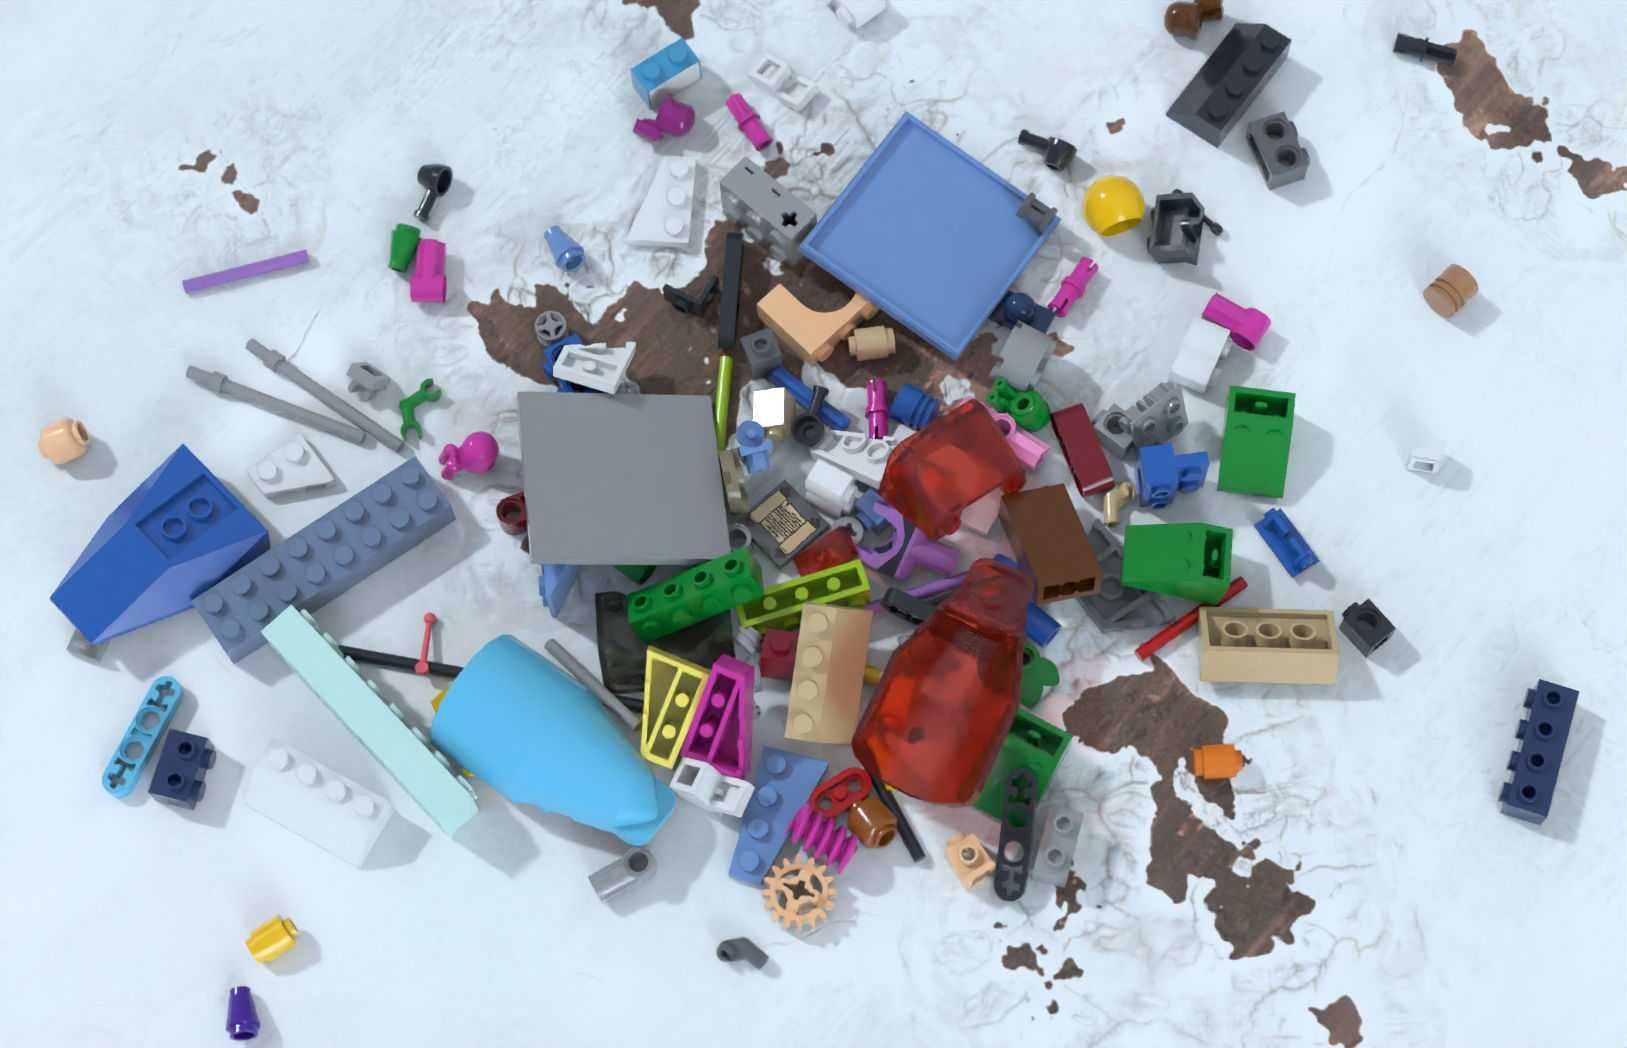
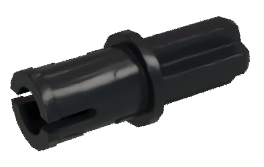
[1393,32,1457,65]

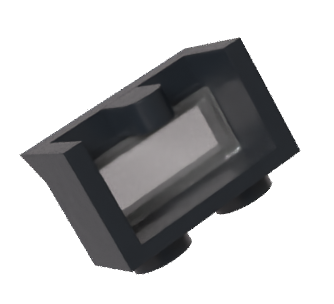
[1147,192,1205,266]

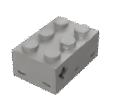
[719,156,817,267]

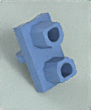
[736,420,773,474]

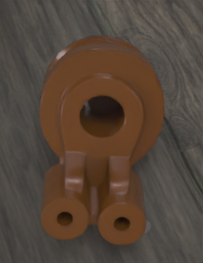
[1164,0,1224,40]

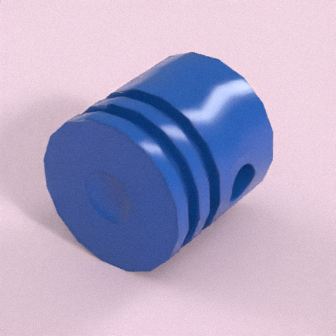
[889,382,942,434]

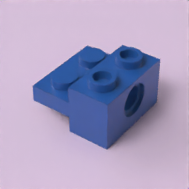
[1134,443,1209,510]

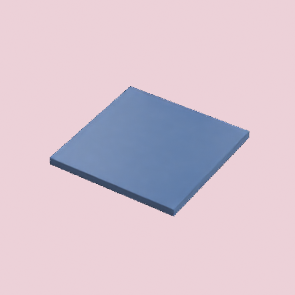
[798,111,1061,362]

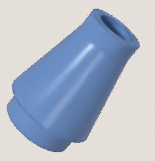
[544,226,585,272]

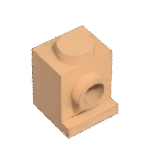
[944,832,996,890]

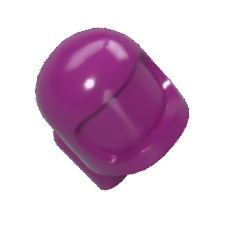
[633,92,696,141]

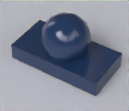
[988,291,1056,334]

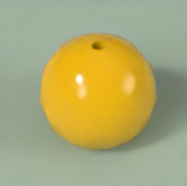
[1082,175,1146,237]

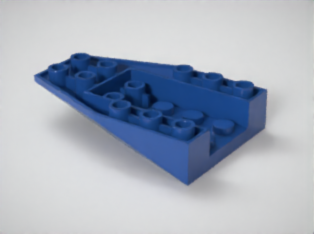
[50,444,271,646]

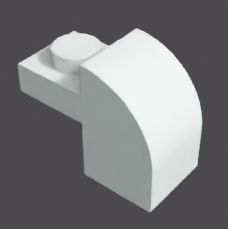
[669,757,755,818]

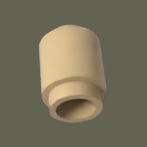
[848,325,896,361]

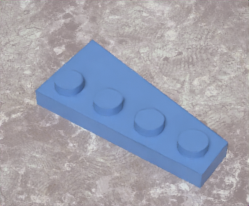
[728,746,830,886]

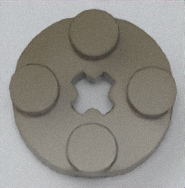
[718,448,750,515]

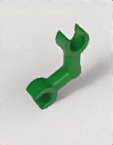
[399,378,442,442]

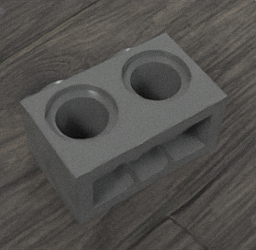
[1245,111,1310,190]

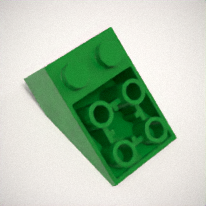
[1217,385,1296,499]
[1121,522,1233,605]
[963,704,1073,827]

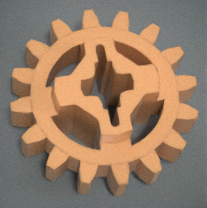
[762,855,837,932]

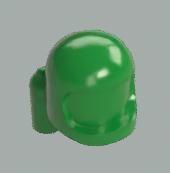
[986,377,1051,432]

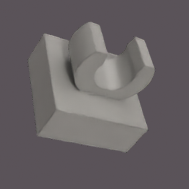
[346,362,391,401]
[66,629,111,664]

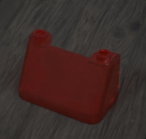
[878,399,1027,542]

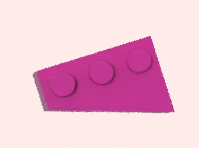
[680,654,755,780]

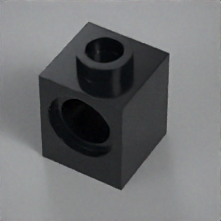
[1339,598,1396,658]

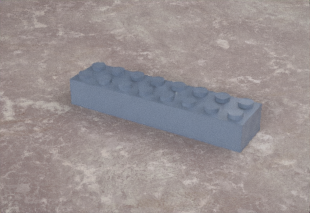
[191,456,456,664]

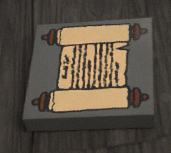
[736,480,829,570]

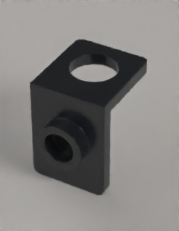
[663,275,720,319]

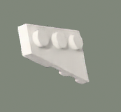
[626,156,697,248]
[809,430,925,491]

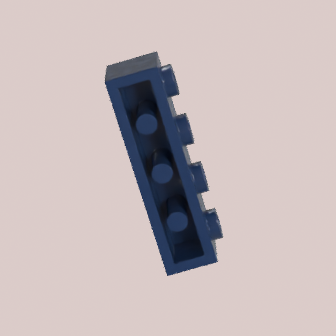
[1498,679,1580,825]

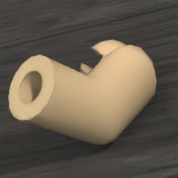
[1103,481,1137,527]

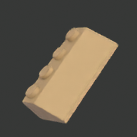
[784,601,873,744]
[1198,607,1340,685]

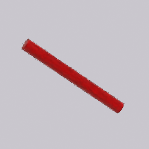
[1134,576,1248,661]

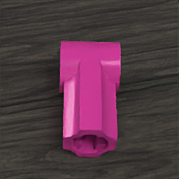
[410,239,447,303]
[1201,293,1271,351]

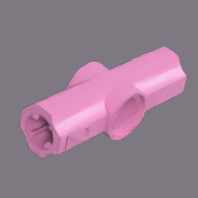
[953,395,1050,471]

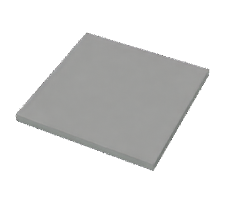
[516,392,731,565]

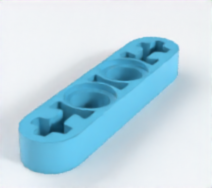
[102,676,184,798]

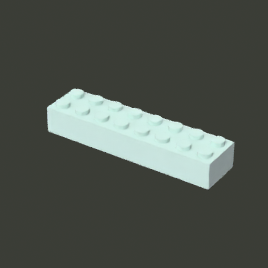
[261,605,479,838]

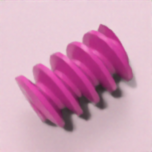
[782,802,858,875]

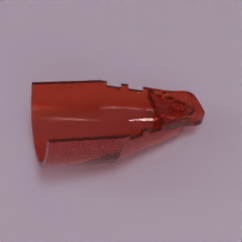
[851,558,1034,808]

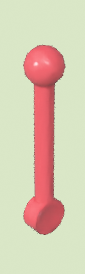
[415,612,437,676]

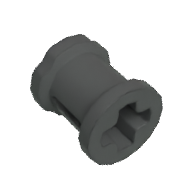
[1016,192,1058,233]

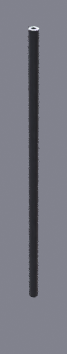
[337,644,693,720]

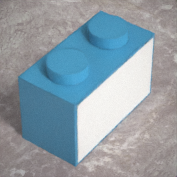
[630,37,702,109]

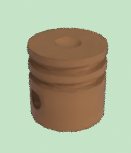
[1423,264,1479,318]

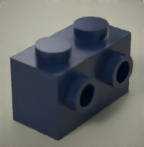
[148,729,216,810]

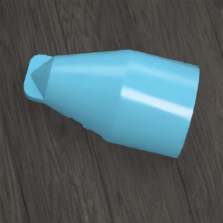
[430,635,675,846]

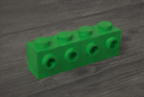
[627,546,765,643]

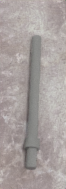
[245,338,405,453]
[186,365,367,444]

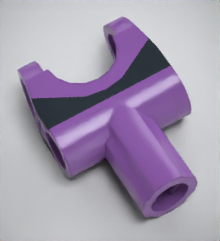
[853,500,960,581]

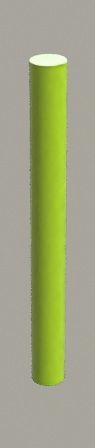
[714,356,733,479]

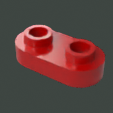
[809,767,872,821]

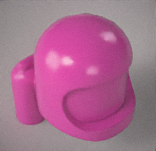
[438,431,499,480]

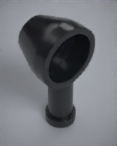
[1018,129,1077,172]
[413,164,453,222]
[791,385,829,446]

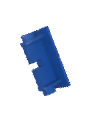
[1254,508,1319,578]

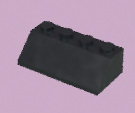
[1165,23,1292,148]

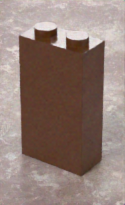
[999,483,1103,606]

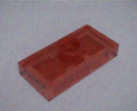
[793,526,859,577]

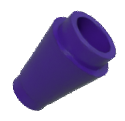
[225,986,261,1041]

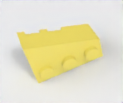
[640,645,711,769]

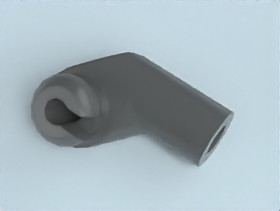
[716,937,769,970]

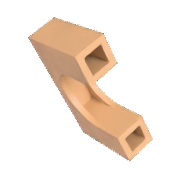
[757,283,879,367]

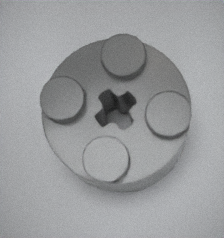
[988,320,1058,393]

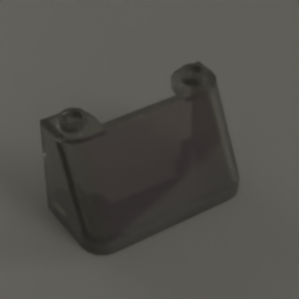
[595,591,736,695]

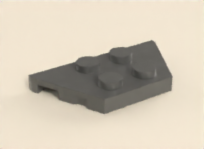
[1076,518,1176,634]

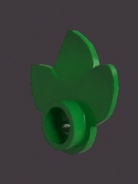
[993,643,1059,709]

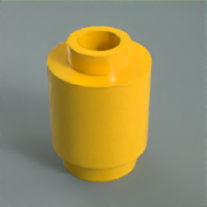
[245,915,299,964]

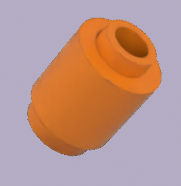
[1193,743,1243,779]

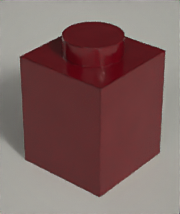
[760,628,799,682]

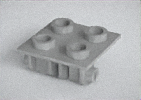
[1118,381,1189,456]

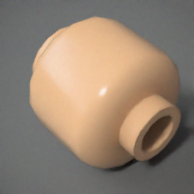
[38,417,90,465]

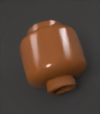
[847,798,897,849]

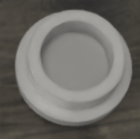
[733,626,764,657]

